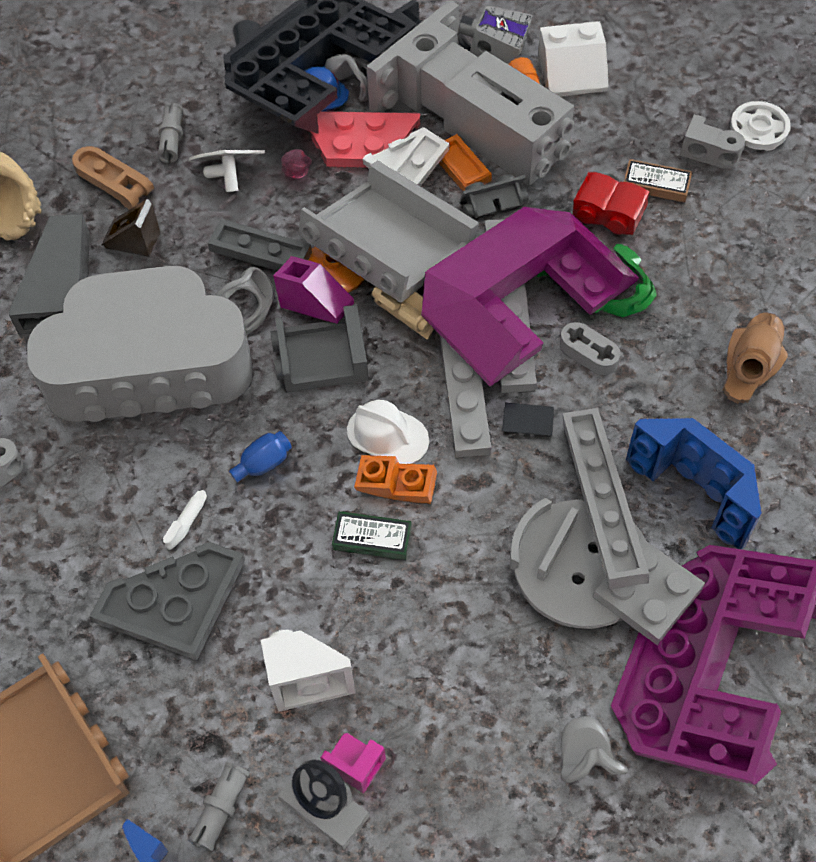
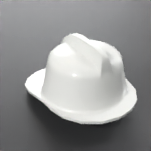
[347,400,429,464]

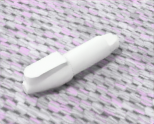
[163,490,207,550]

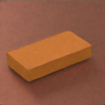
[439,134,492,191]

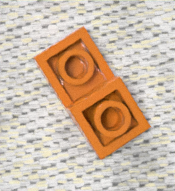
[354,455,437,504]

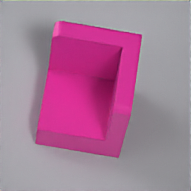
[320,733,386,794]

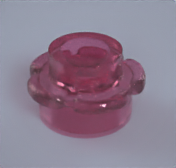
[281,150,311,179]

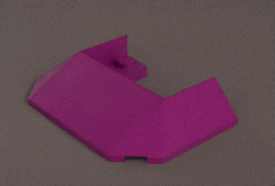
[421,207,639,387]
[611,545,816,785]

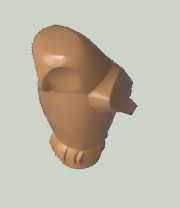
[722,313,788,404]

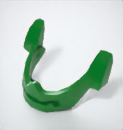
[594,244,657,317]

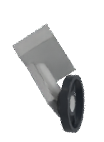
[278,760,370,850]

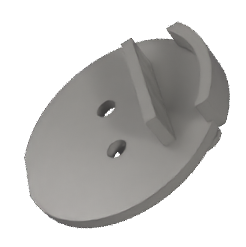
[510,498,646,629]

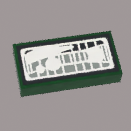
[332,511,412,560]

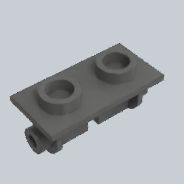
[459,174,528,219]

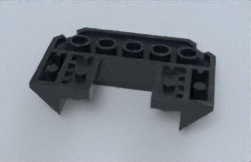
[224,0,415,134]

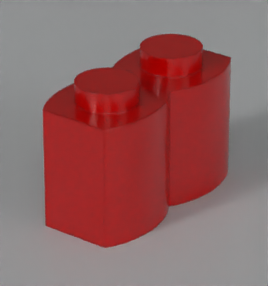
[572,172,649,235]

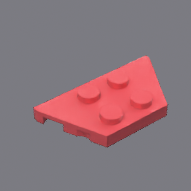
[310,111,420,168]

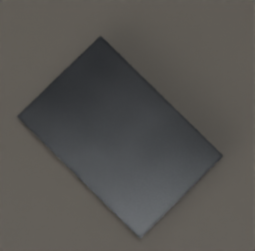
[502,402,554,436]

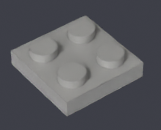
[593,537,705,645]

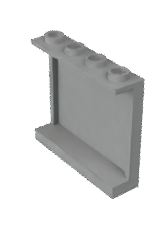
[298,160,479,303]

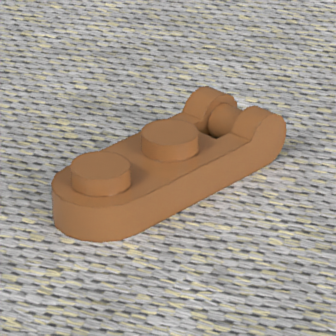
[72,146,154,210]

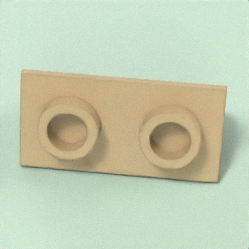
[372,287,434,340]

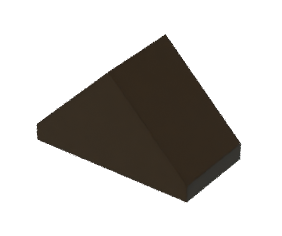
[101,199,161,257]

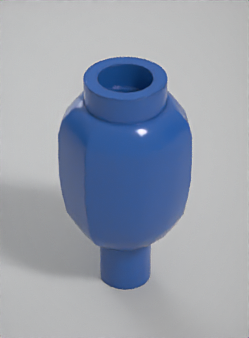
[229,431,292,483]

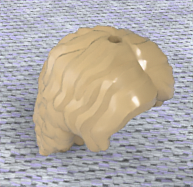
[0,152,41,241]

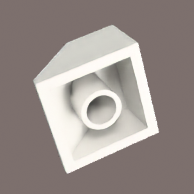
[538,21,609,97]
[260,630,356,712]

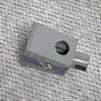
[459,6,533,64]

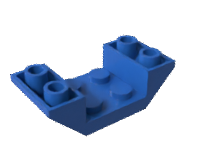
[626,418,762,550]

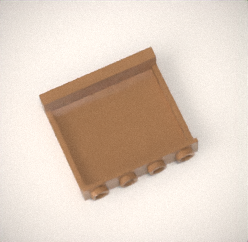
[0,653,130,862]

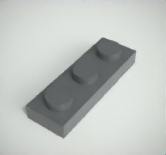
[208,219,312,271]

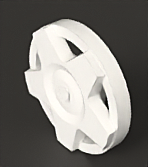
[730,101,790,151]

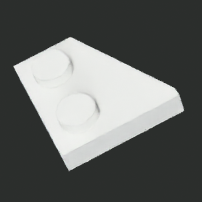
[363,127,449,187]

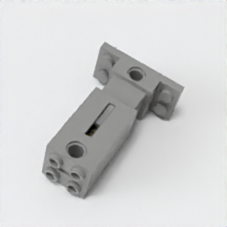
[367,0,575,186]

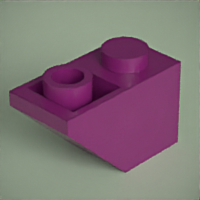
[273,256,354,324]

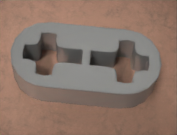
[560,322,621,375]

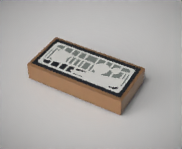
[624,159,692,202]

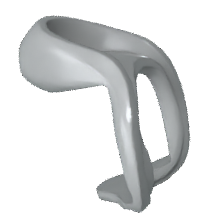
[325,54,370,102]
[215,267,275,334]
[561,716,628,783]

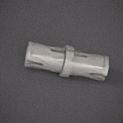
[157,103,184,163]
[188,762,250,852]

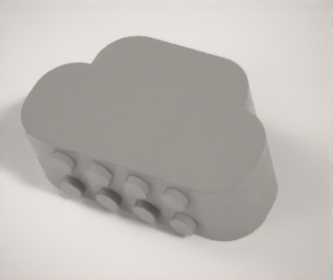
[27,266,253,422]

